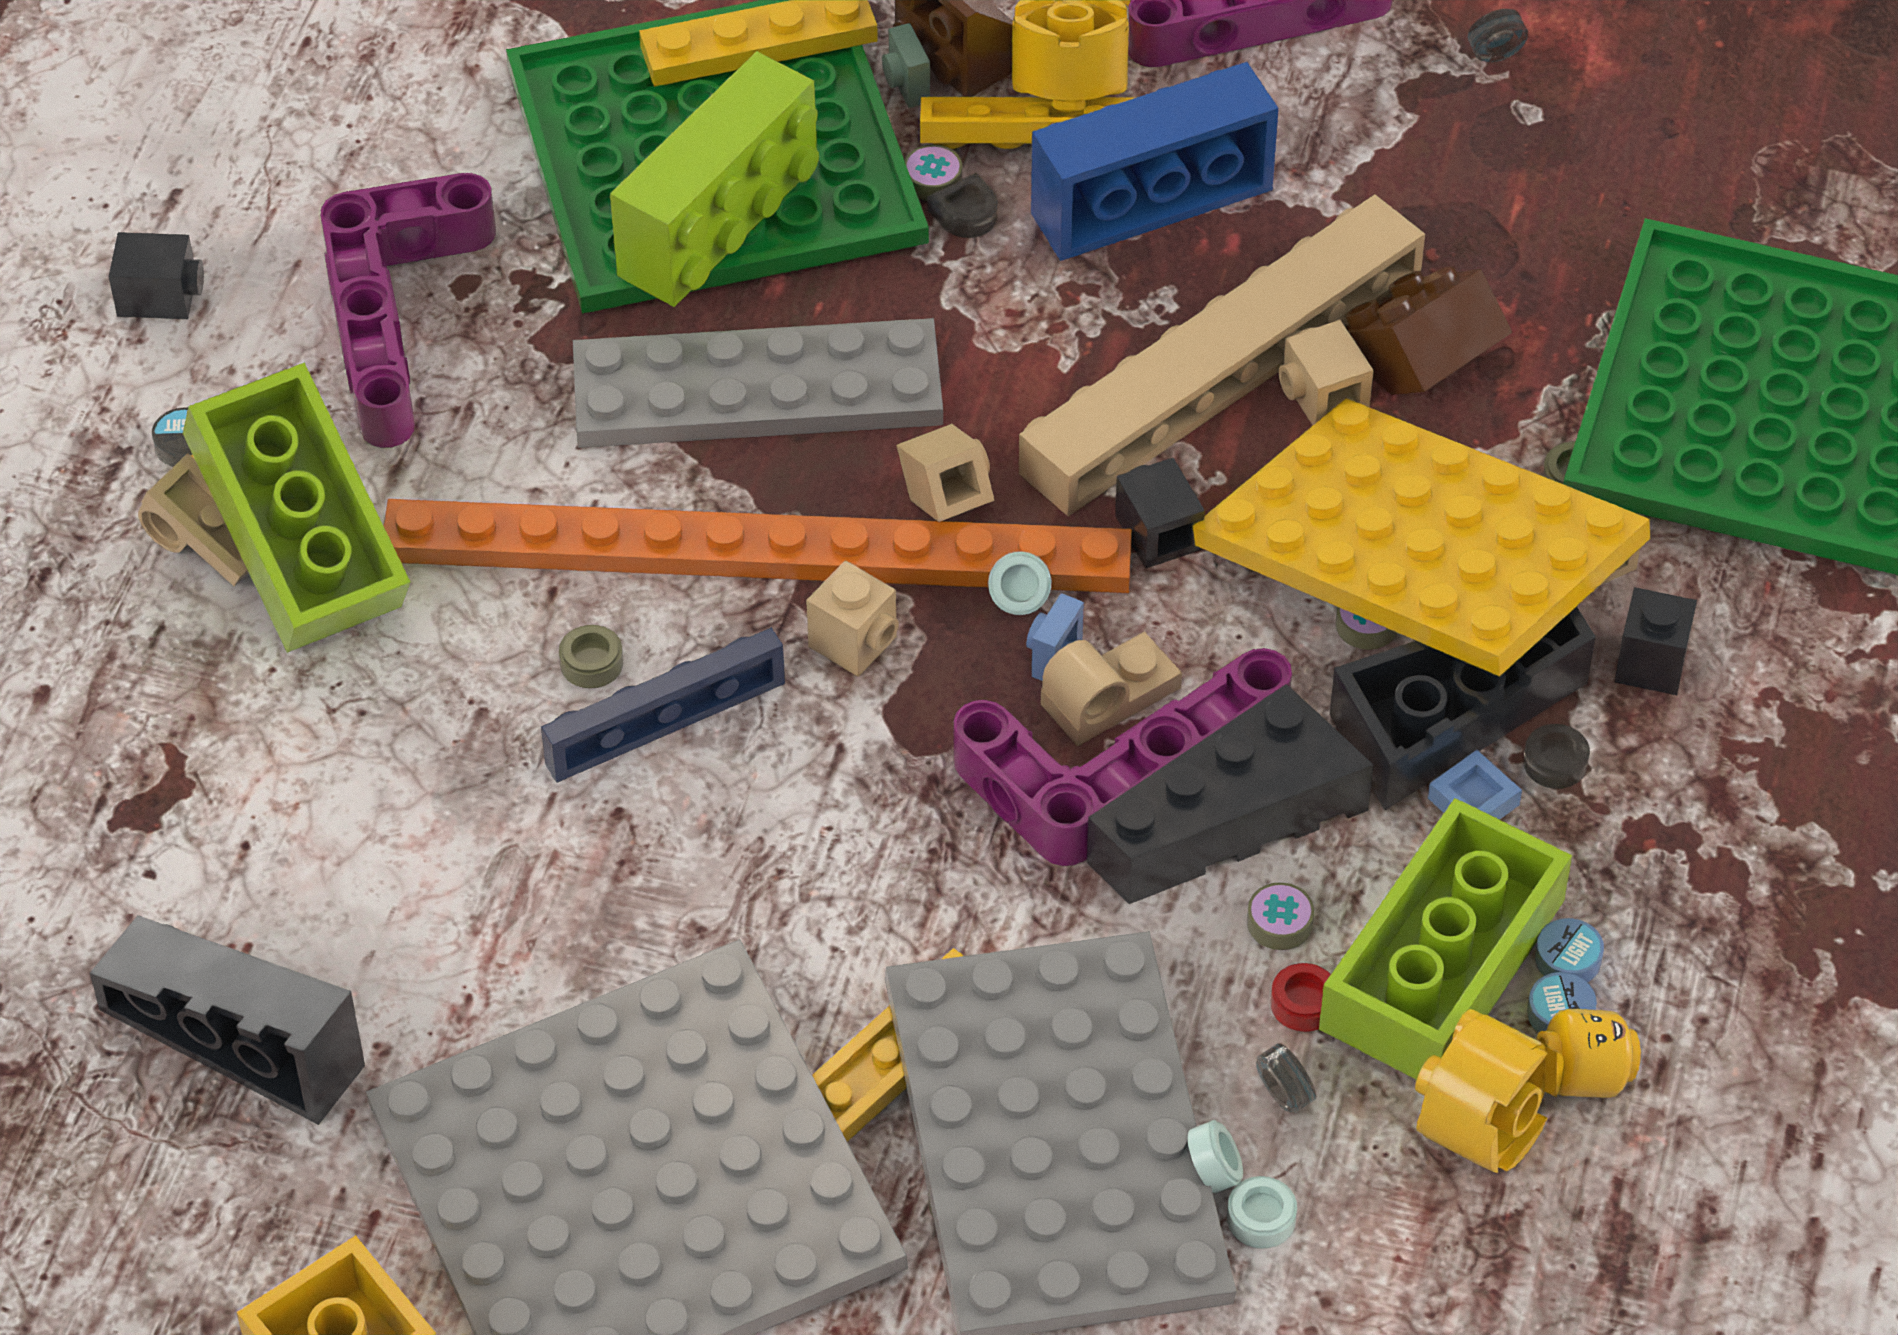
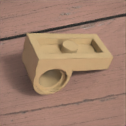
[138,453,248,586]
[1041,631,1182,746]

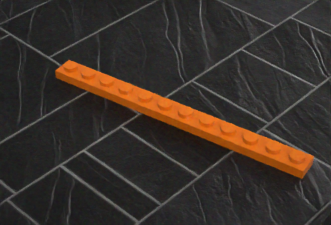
[383,499,1132,593]

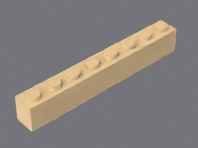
[1019,195,1425,516]

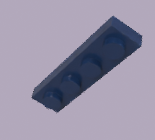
[541,627,785,783]

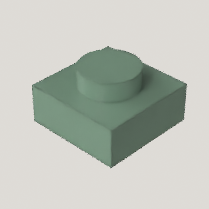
[882,23,930,108]

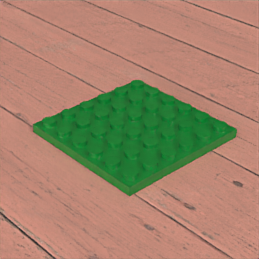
[506,0,929,314]
[1563,218,1898,575]

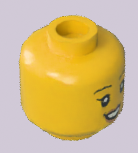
[1536,1009,1641,1098]

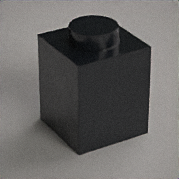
[108,232,204,319]
[1115,458,1205,569]
[1614,587,1697,696]

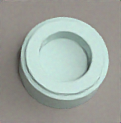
[988,551,1052,615]
[1188,1120,1243,1193]
[1227,1176,1297,1248]

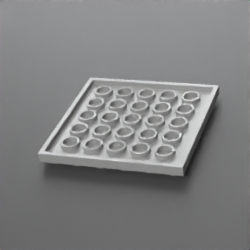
[366,939,908,1335]

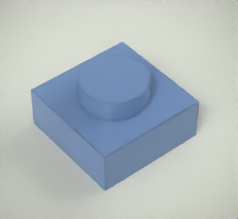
[1026,593,1084,681]
[1428,750,1522,820]

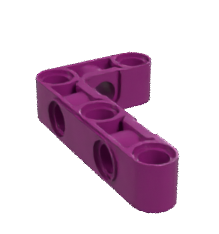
[1128,0,1393,68]
[320,173,496,448]
[953,648,1292,866]

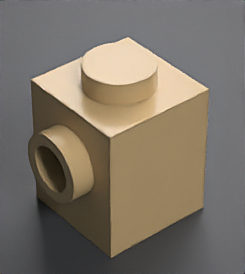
[1278,320,1373,425]
[896,424,994,522]
[806,560,899,677]

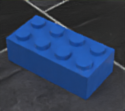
[1031,62,1279,261]

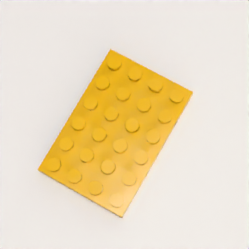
[1193,398,1650,676]

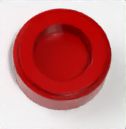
[1270,963,1331,1032]

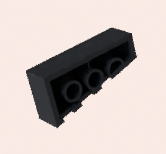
[1329,606,1596,810]
[1087,684,1374,904]
[90,915,365,1125]

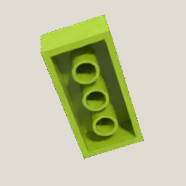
[610,51,819,307]
[183,362,411,653]
[1319,798,1572,1080]

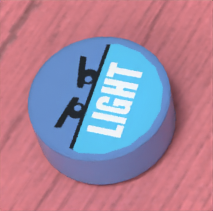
[1535,918,1604,982]
[1527,972,1597,1033]

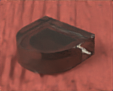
[927,173,998,238]

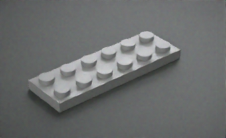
[573,318,943,448]

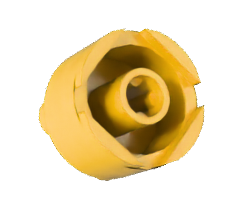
[1012,0,1129,112]
[1415,1009,1564,1173]

